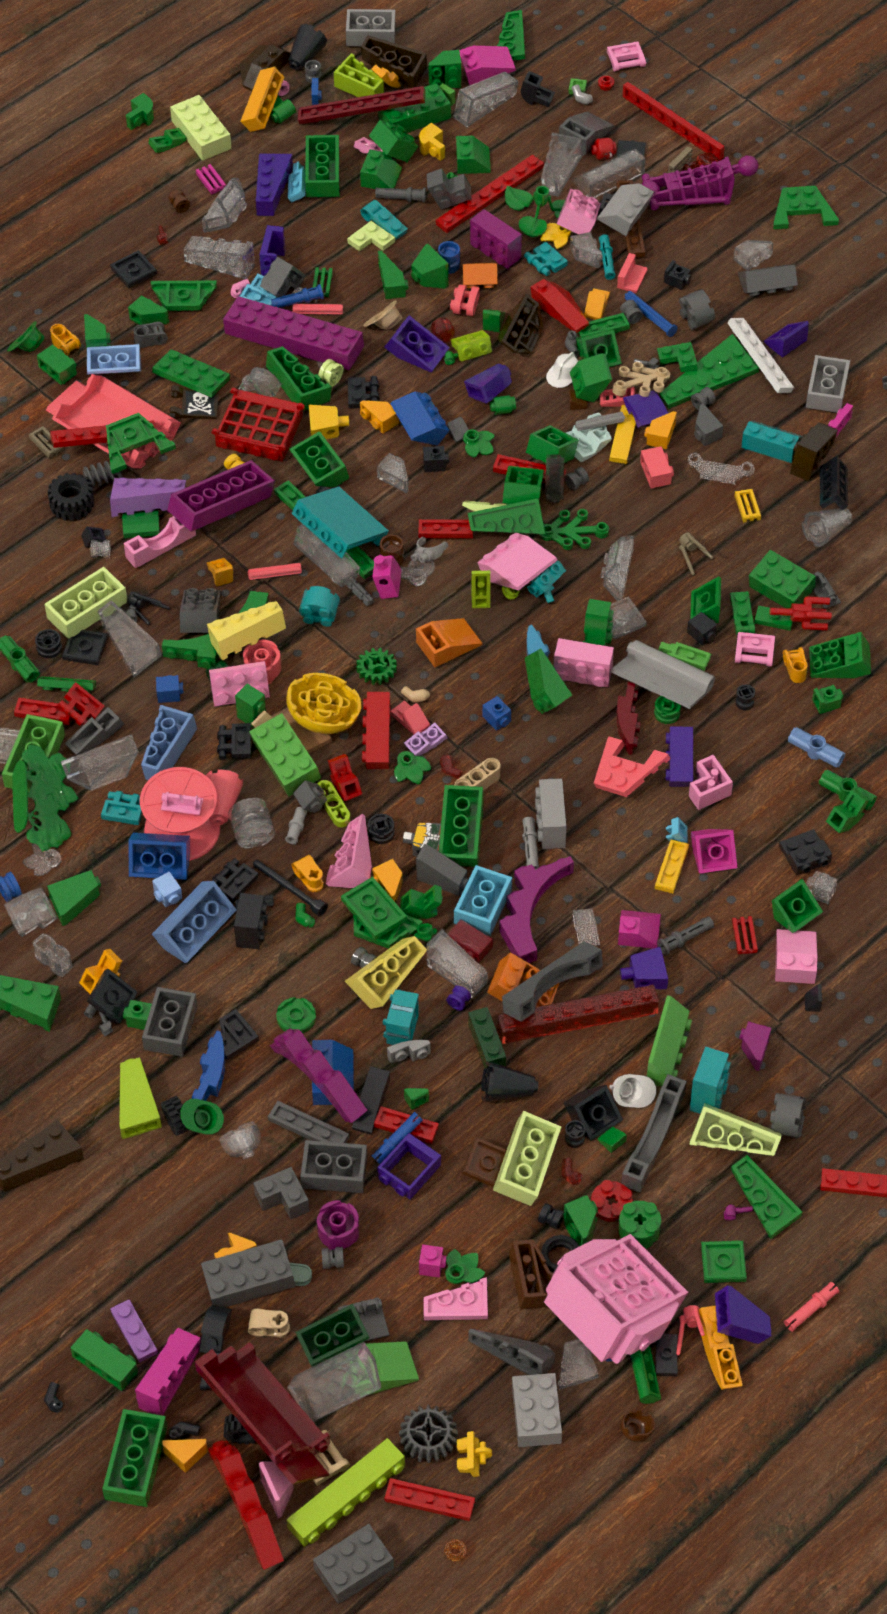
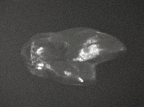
[400,560,435,586]
[23,844,62,876]

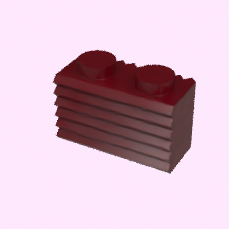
[447,919,493,964]

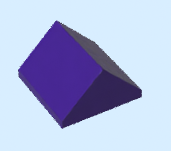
[764,321,809,357]

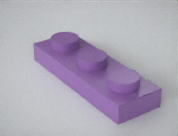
[110,1300,158,1363]

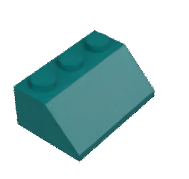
[741,421,803,463]

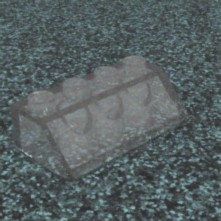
[571,149,645,198]
[287,1342,381,1421]

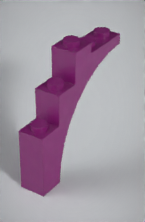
[499,856,574,963]
[270,1029,367,1123]

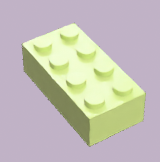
[170,95,232,161]
[45,567,127,639]
[493,1111,561,1206]

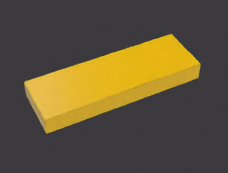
[655,839,689,894]

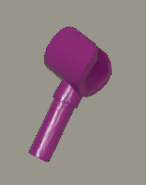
[724,1205,753,1221]

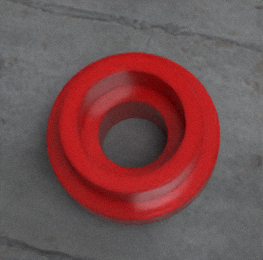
[598,76,614,91]

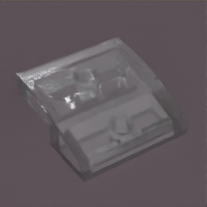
[4,888,58,937]

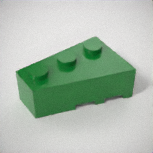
[583,599,614,646]

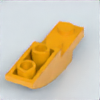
[698,1306,743,1390]

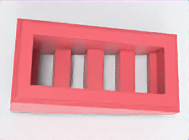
[600,386,637,407]

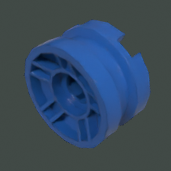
[0,872,22,903]

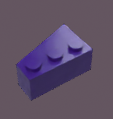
[665,727,693,787]

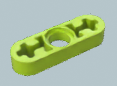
[317,780,350,828]

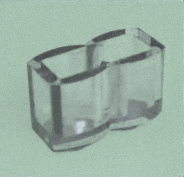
[33,933,73,977]

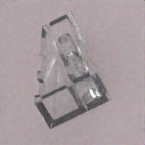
[427,929,488,998]

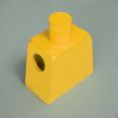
[309,405,349,439]

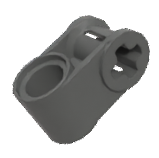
[134,322,168,348]

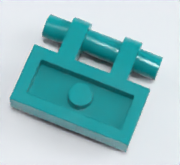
[524,242,568,276]
[101,791,142,825]

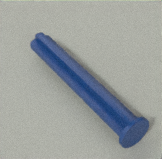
[625,291,678,337]

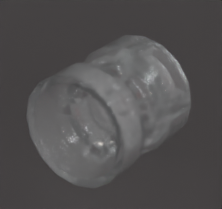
[90,540,111,558]

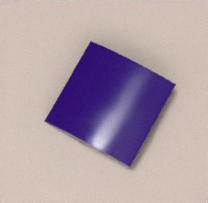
[623,390,668,428]

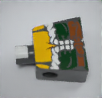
[403,823,441,857]

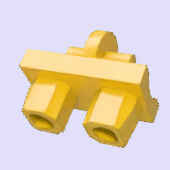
[457,1431,492,1477]

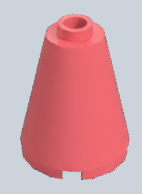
[206,770,243,825]

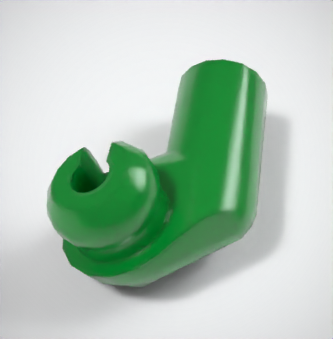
[295,903,315,928]

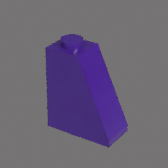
[464,363,512,403]
[715,1285,771,1344]

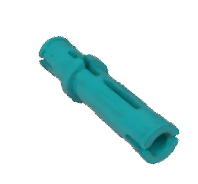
[599,235,616,280]

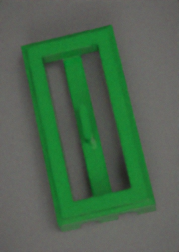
[313,267,333,297]

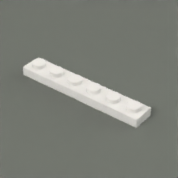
[728,318,794,393]

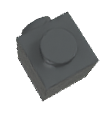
[293,780,327,813]

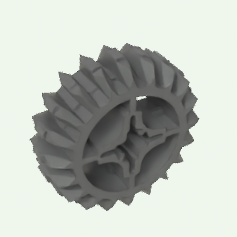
[399,1404,458,1463]

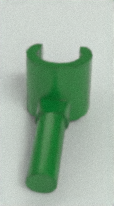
[444,351,458,365]

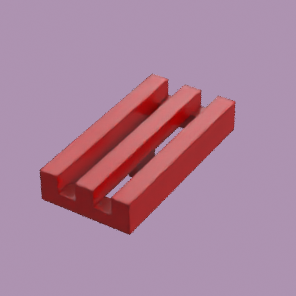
[732,916,758,954]

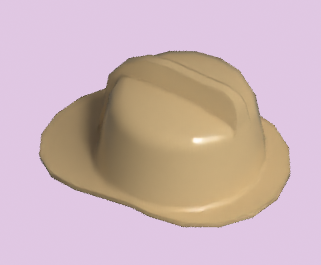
[363,300,402,330]

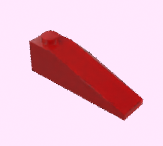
[530,279,589,333]

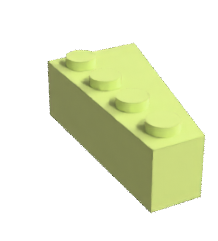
[689,1103,781,1156]

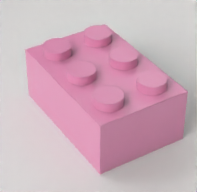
[554,638,614,687]

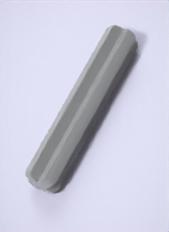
[575,412,625,431]

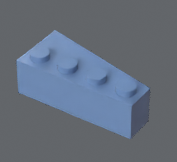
[141,705,197,780]

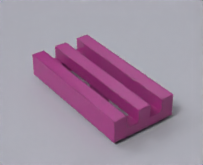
[196,164,226,195]

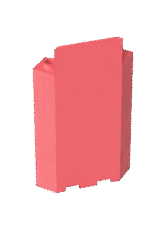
[46,374,181,469]

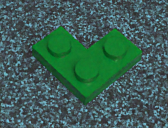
[657,342,698,372]

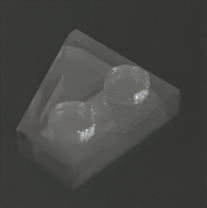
[558,1339,599,1390]

